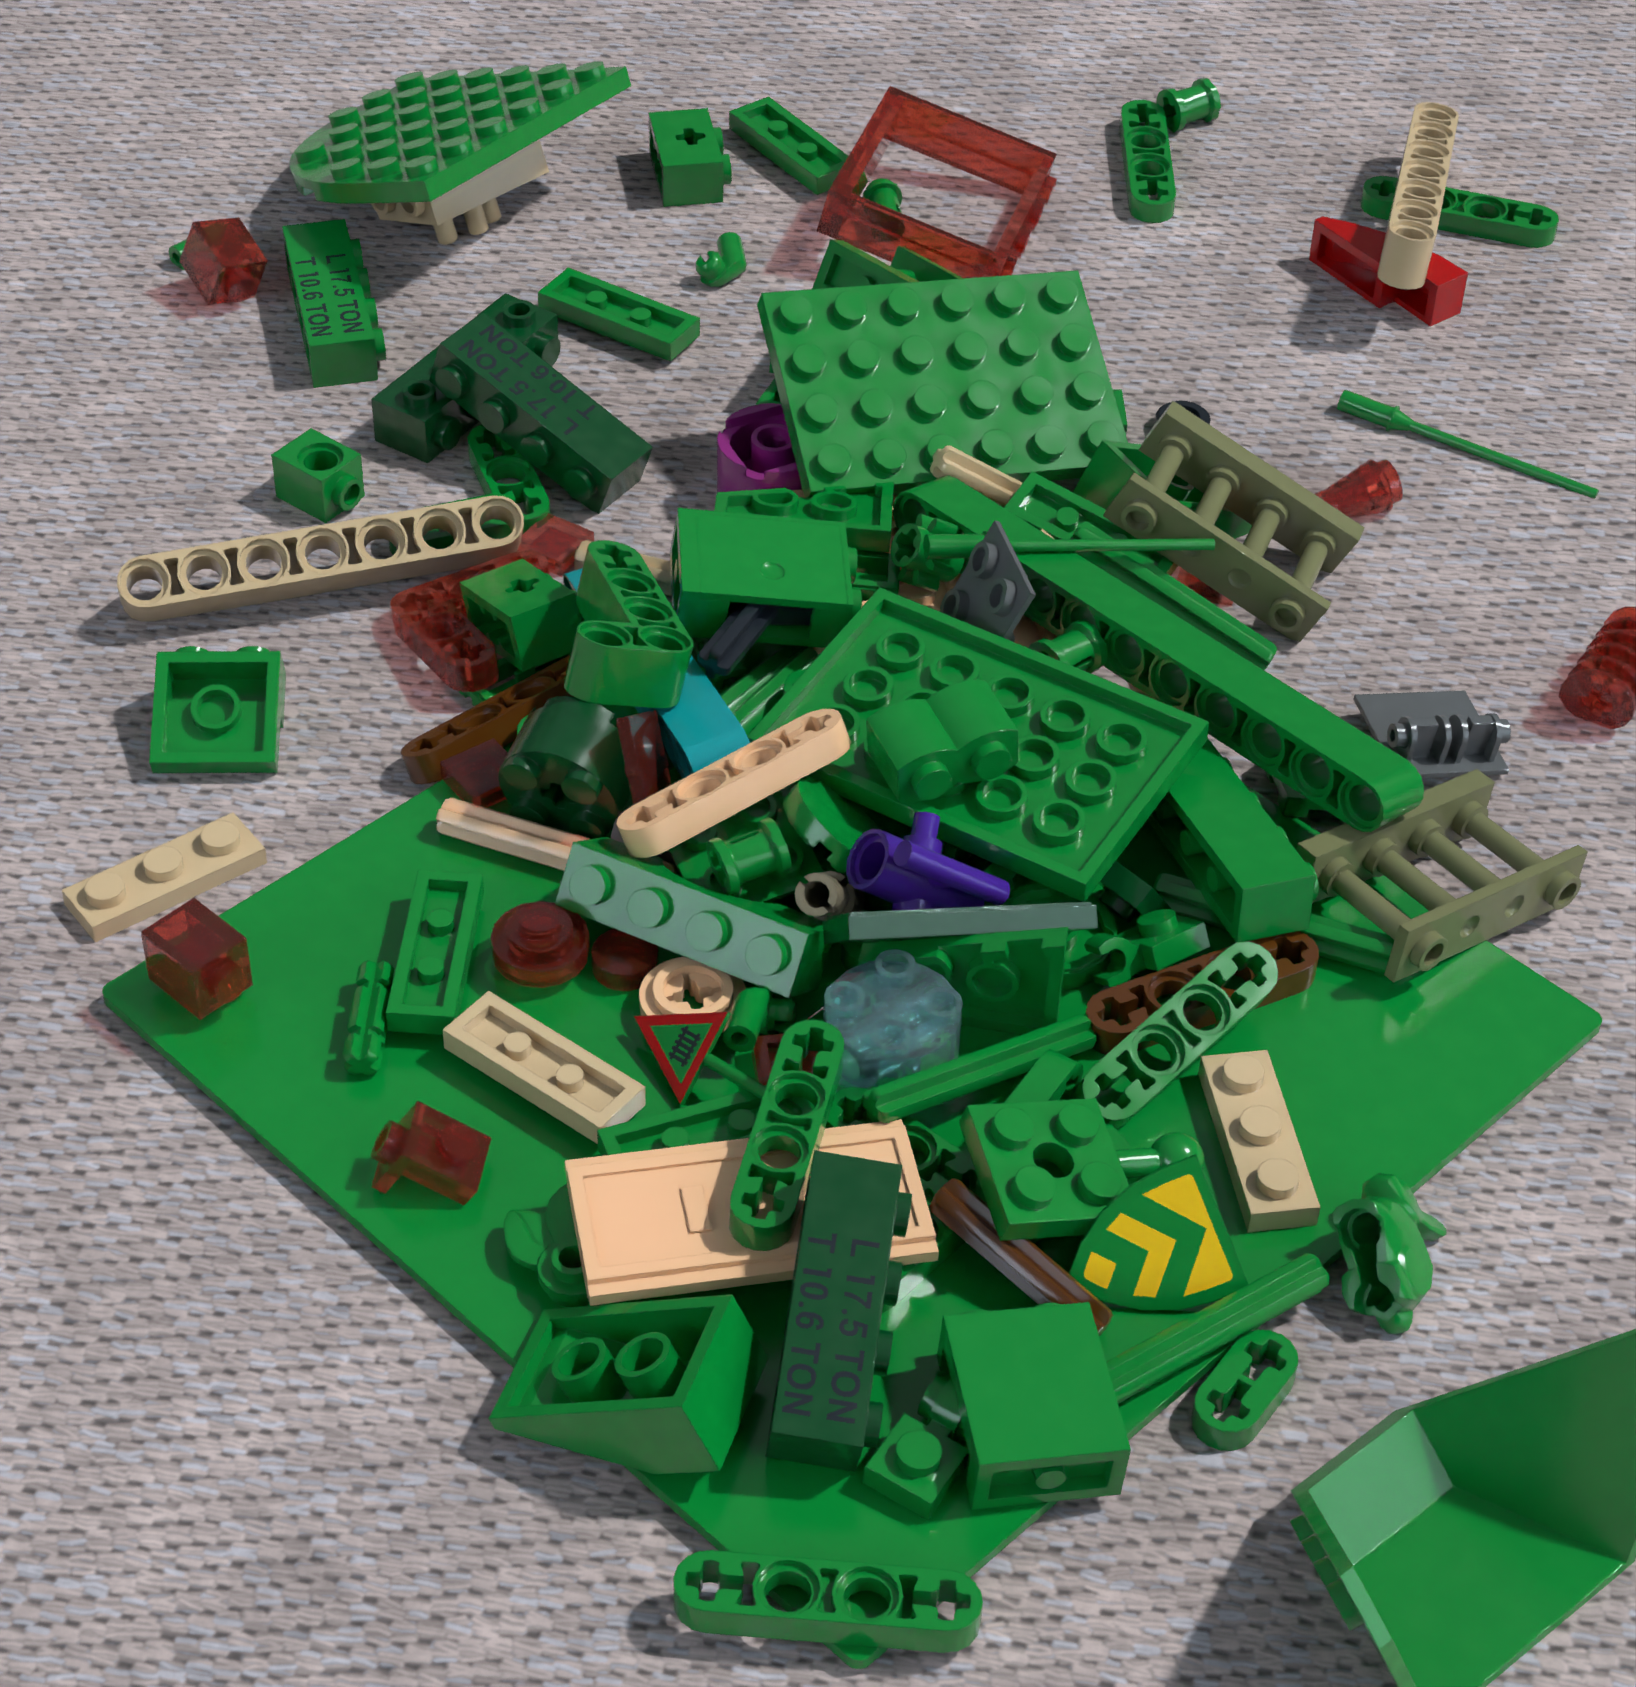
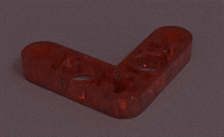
[390,550,550,692]

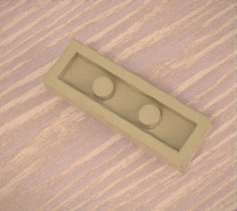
[62,812,267,943]
[443,991,646,1144]
[1198,1050,1320,1232]

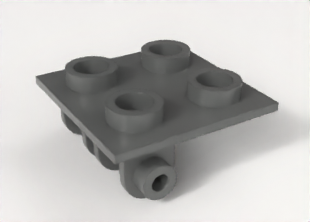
[939,520,1036,642]
[1353,690,1511,778]

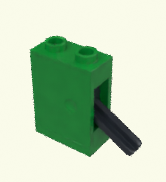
[670,508,862,679]

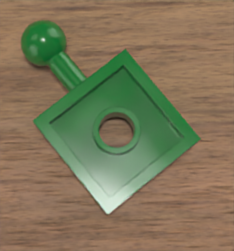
[959,1098,1205,1241]

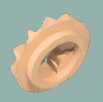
[639,956,746,1033]

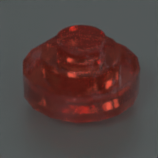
[491,901,590,988]

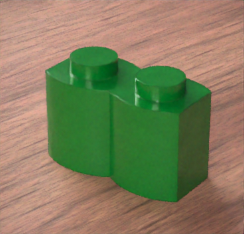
[866,679,1018,803]

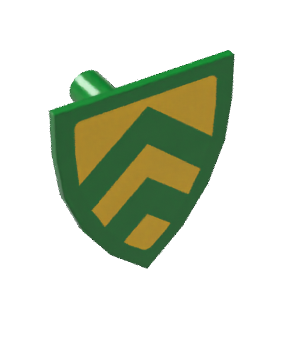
[1068,1154,1249,1310]

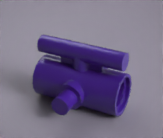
[846,811,1010,911]

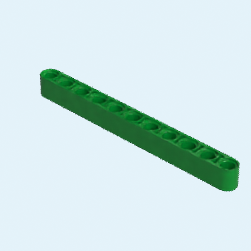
[893,475,1424,832]

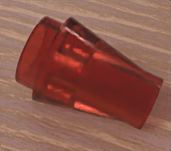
[1315,459,1403,518]

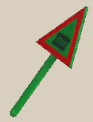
[634,1012,803,1115]

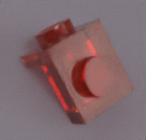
[371,1101,491,1205]

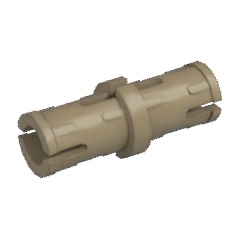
[795,871,865,920]

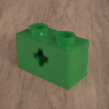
[648,108,732,207]
[459,559,585,672]

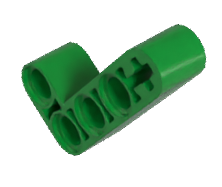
[564,540,694,708]

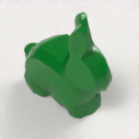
[1332,1173,1447,1334]

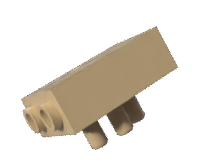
[371,139,549,245]

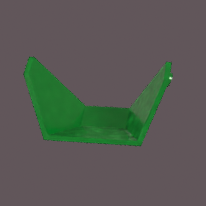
[1289,1329,1636,1687]

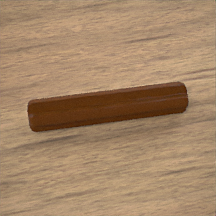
[930,1178,1113,1336]

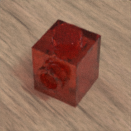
[179,217,268,305]
[141,898,253,1020]

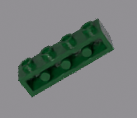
[371,293,561,464]

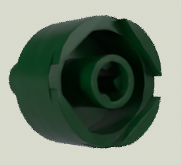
[498,696,646,839]

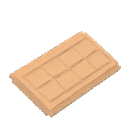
[565,1119,939,1306]

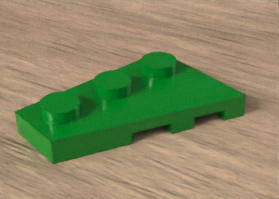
[714,482,894,553]
[856,927,1069,1035]

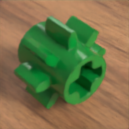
[890,514,965,592]

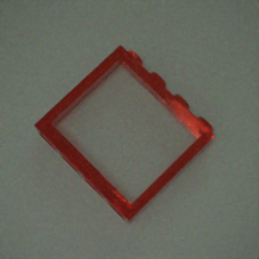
[816,86,1057,278]

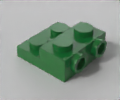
[149,646,286,774]

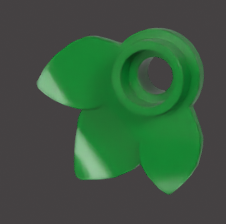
[504,1184,589,1307]

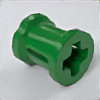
[1156,78,1221,133]
[1028,619,1108,673]
[706,817,792,896]

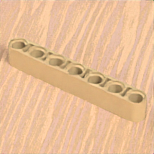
[1377,102,1459,290]
[117,496,524,622]

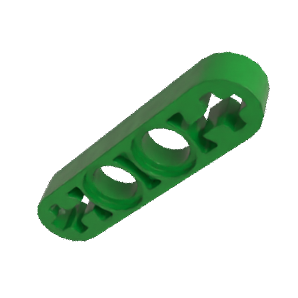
[1119,100,1176,223]
[1361,176,1559,248]
[1074,941,1278,1130]
[729,1020,844,1251]
[673,1550,983,1653]

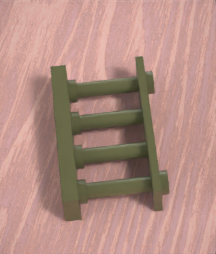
[1103,401,1365,642]
[1296,769,1588,983]

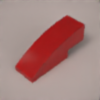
[1309,216,1468,327]

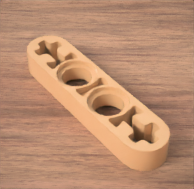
[616,709,851,858]

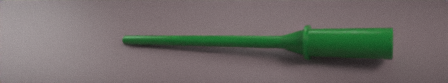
[1337,389,1599,499]
[923,531,1215,559]

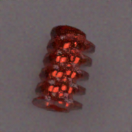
[1558,606,1636,729]

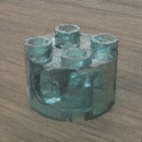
[823,949,963,1092]

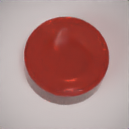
[591,928,658,991]

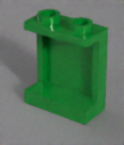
[937,1302,1131,1510]

